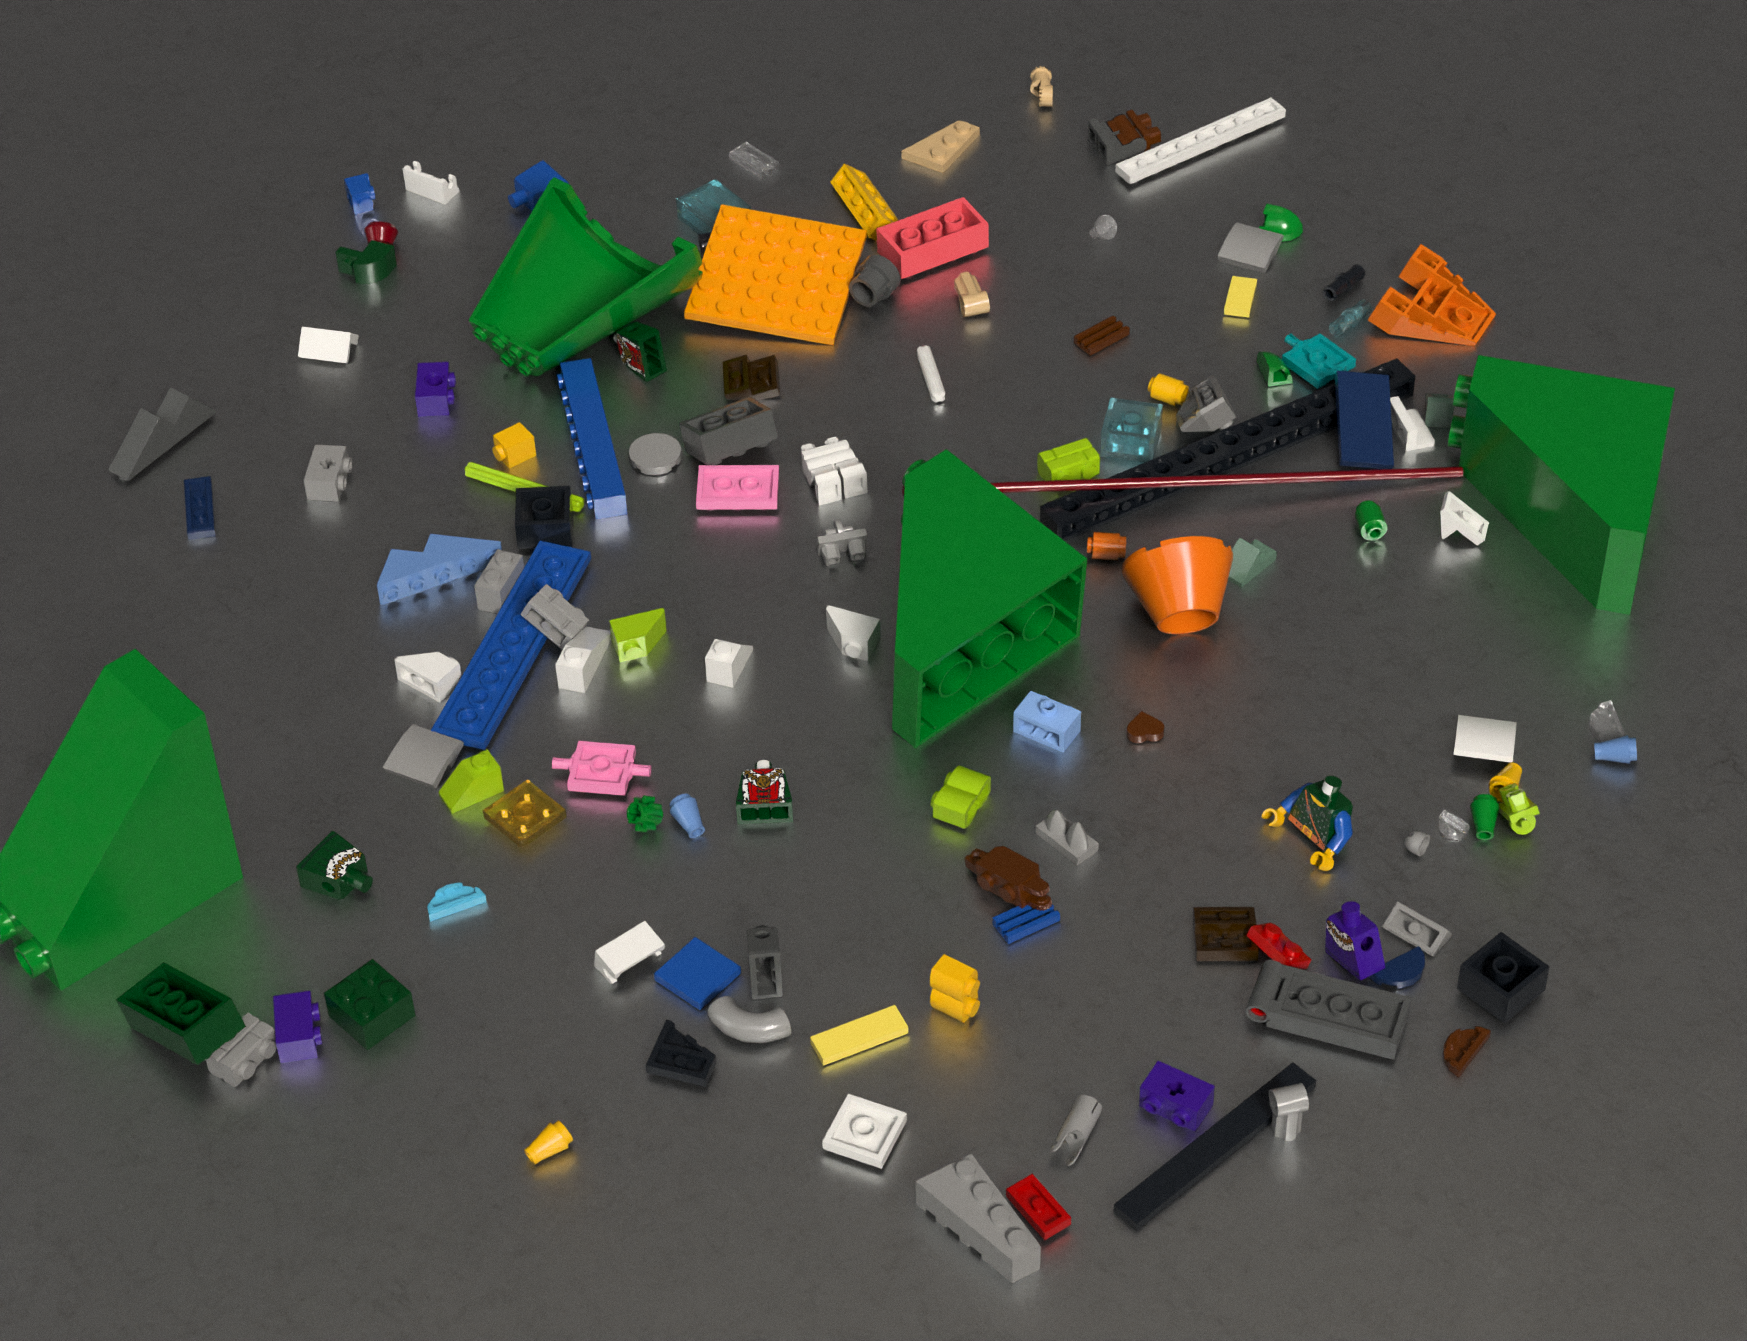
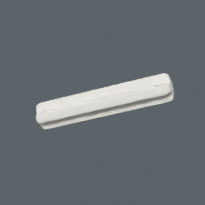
[917,345,945,403]

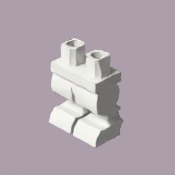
[801,436,868,506]

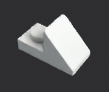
[1440,491,1489,546]

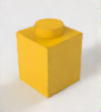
[492,422,536,469]

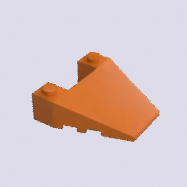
[1368,244,1496,346]

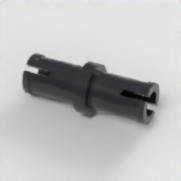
[1323,264,1366,301]

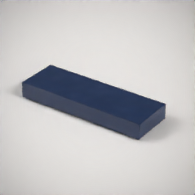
[184,476,216,540]

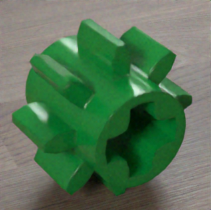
[627,795,663,832]

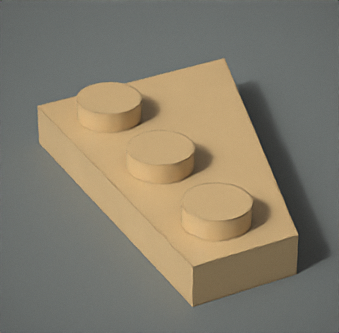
[901,120,980,173]

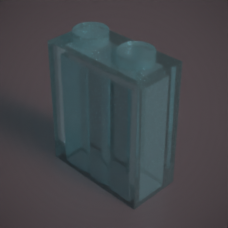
[676,179,752,234]

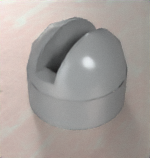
[1404,830,1430,857]

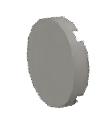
[628,433,682,475]

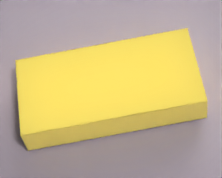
[1224,276,1257,318]

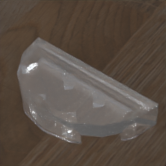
[1589,700,1625,742]

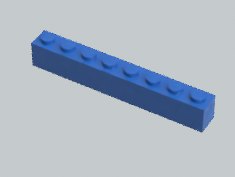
[557,358,627,520]

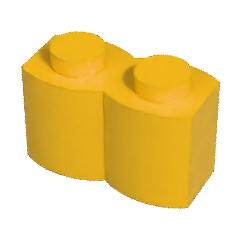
[930,954,980,1023]

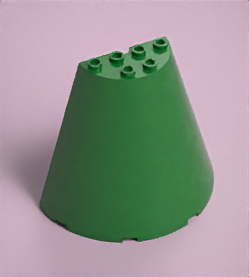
[468,177,703,377]

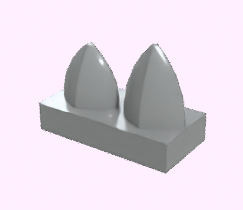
[1036,810,1099,866]

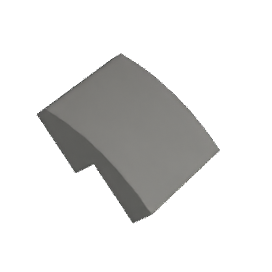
[1217,222,1283,274]
[383,724,464,789]

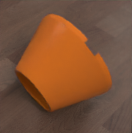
[1121,536,1233,634]

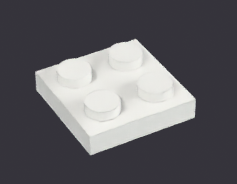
[822,1094,907,1169]

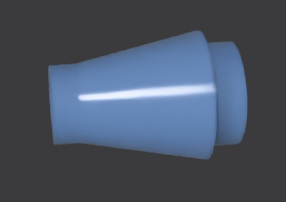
[1594,735,1637,764]
[669,794,705,838]

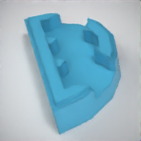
[427,882,487,922]

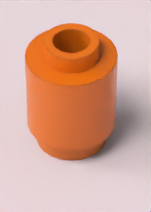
[1087,532,1126,561]

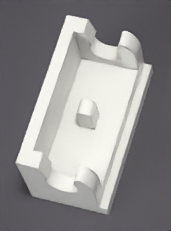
[403,161,459,205]
[594,921,665,984]

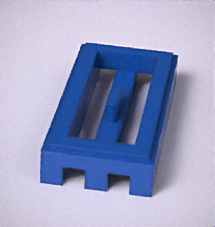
[992,904,1060,944]

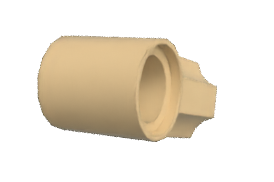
[954,272,990,317]

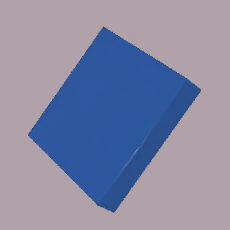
[654,937,741,1010]

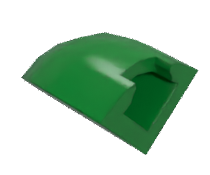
[1259,204,1303,242]
[1256,351,1293,387]

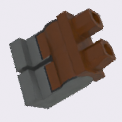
[1088,109,1161,165]

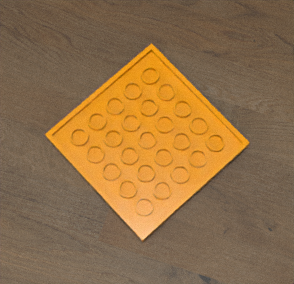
[684,204,867,346]

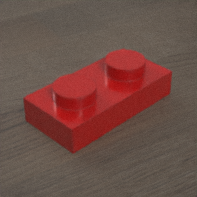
[1246,922,1312,970]
[1006,1173,1071,1241]

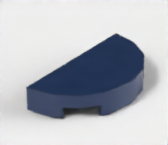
[1368,946,1425,989]

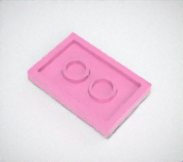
[696,465,779,510]

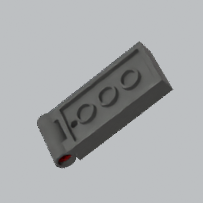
[1245,960,1411,1060]

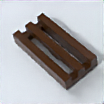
[1074,315,1130,356]

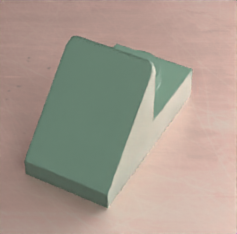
[1425,393,1454,428]
[1228,538,1277,588]

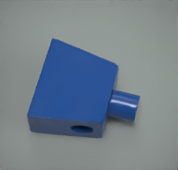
[508,160,569,211]

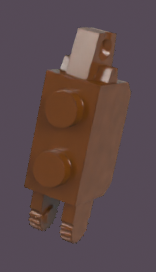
[964,846,1052,911]

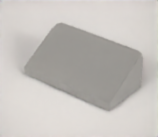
[1381,901,1452,957]

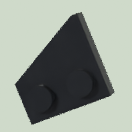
[646,1019,716,1087]

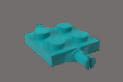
[1282,333,1356,389]

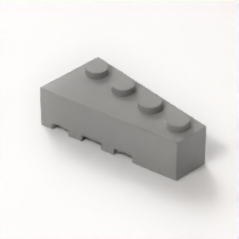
[915,1153,1041,1283]

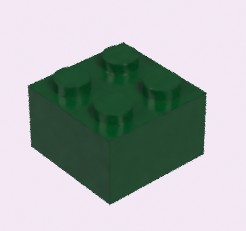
[324,959,416,1050]

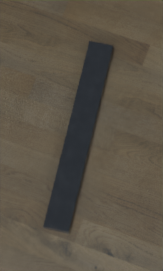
[1113,1062,1316,1231]

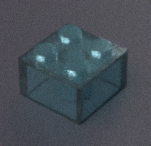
[1100,398,1163,462]

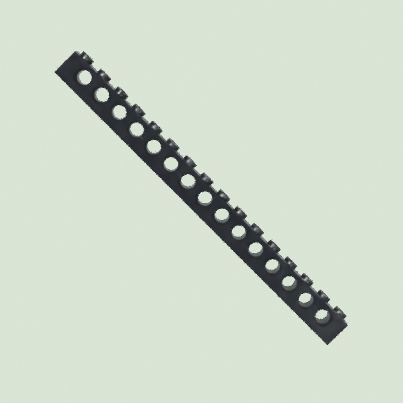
[1040,358,1416,541]

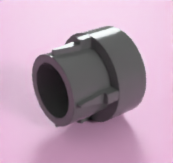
[849,255,901,308]

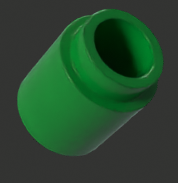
[1355,500,1388,540]

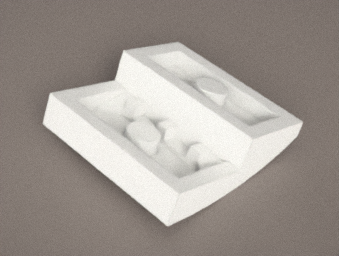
[1453,715,1516,763]

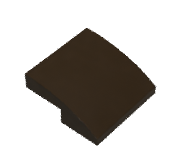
[723,354,780,401]
[1193,907,1259,961]

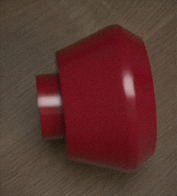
[364,221,398,245]

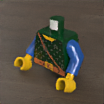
[1262,775,1353,871]

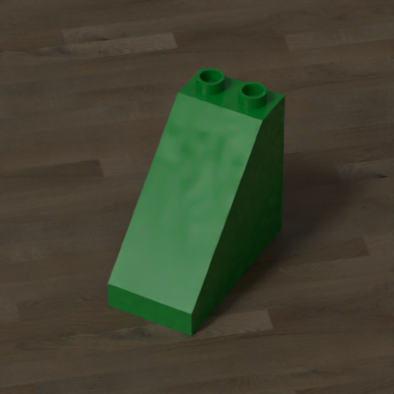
[1448,355,1675,615]
[892,449,1087,749]
[0,648,243,991]

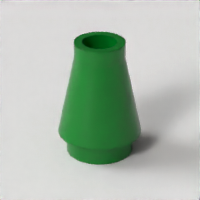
[1470,794,1500,840]

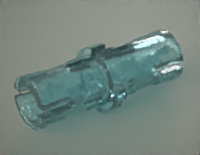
[1329,299,1372,337]

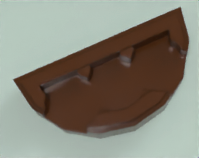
[1443,1026,1491,1078]

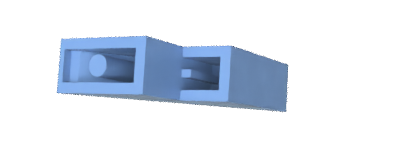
[377,534,502,605]

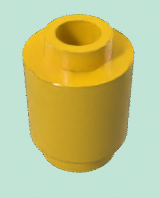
[1148,373,1189,406]

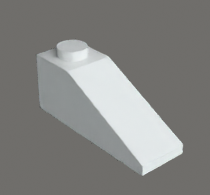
[555,626,611,693]

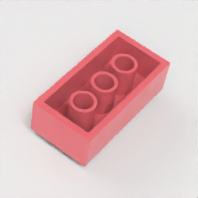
[876,197,989,279]

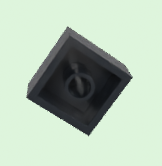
[515,486,573,549]
[1457,932,1550,1023]

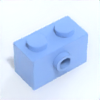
[1013,691,1081,753]

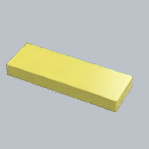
[810,1005,908,1066]

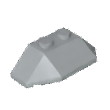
[1176,375,1236,432]

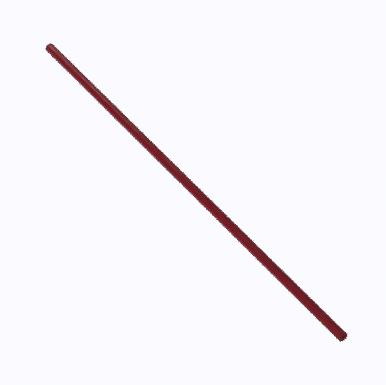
[902,467,1463,497]

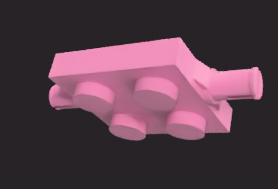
[552,741,652,796]

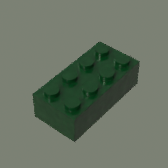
[116,962,246,1065]

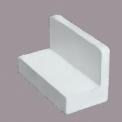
[298,327,359,363]
[1390,396,1435,452]

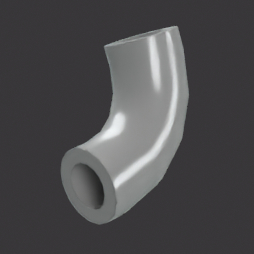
[707,996,791,1044]

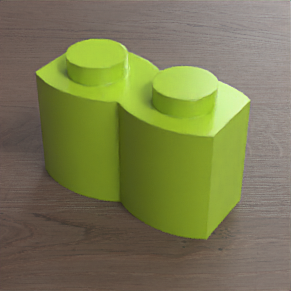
[930,765,991,829]

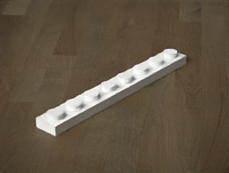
[1116,98,1286,184]

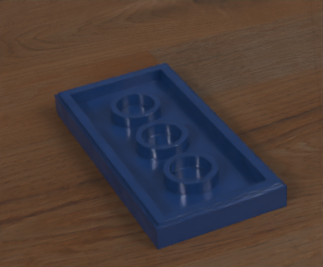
[1335,370,1394,469]

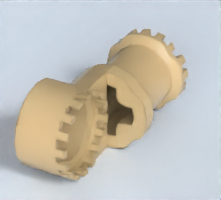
[1030,66,1053,107]

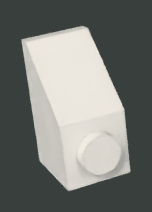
[826,605,881,661]
[705,639,753,688]
[395,652,462,703]

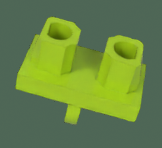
[1499,783,1540,835]

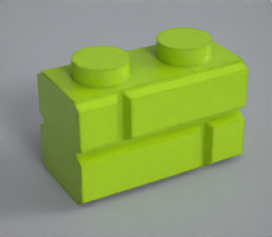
[1037,438,1100,481]

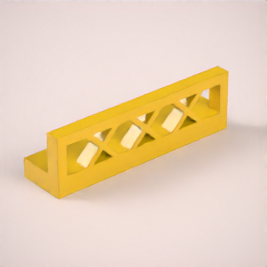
[830,163,898,240]

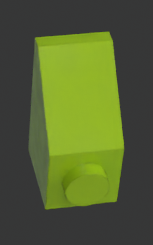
[609,608,667,663]
[438,749,504,814]

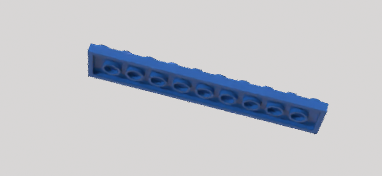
[431,541,591,750]

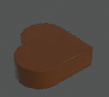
[1127,711,1164,743]

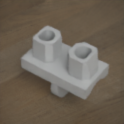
[816,519,867,566]

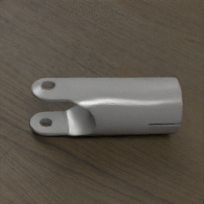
[1050,1095,1103,1166]

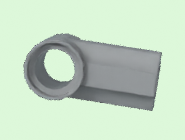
[1269,1083,1309,1141]

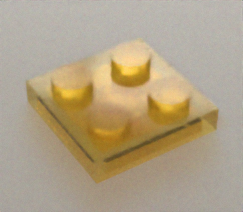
[483,779,567,849]

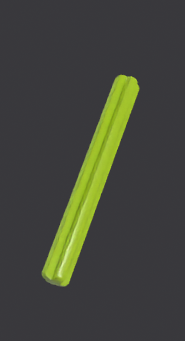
[464,462,585,512]

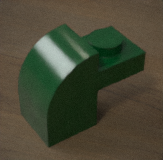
[336,240,397,284]

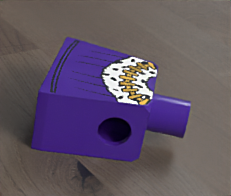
[1325,901,1385,981]

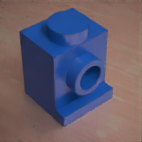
[344,173,376,215]

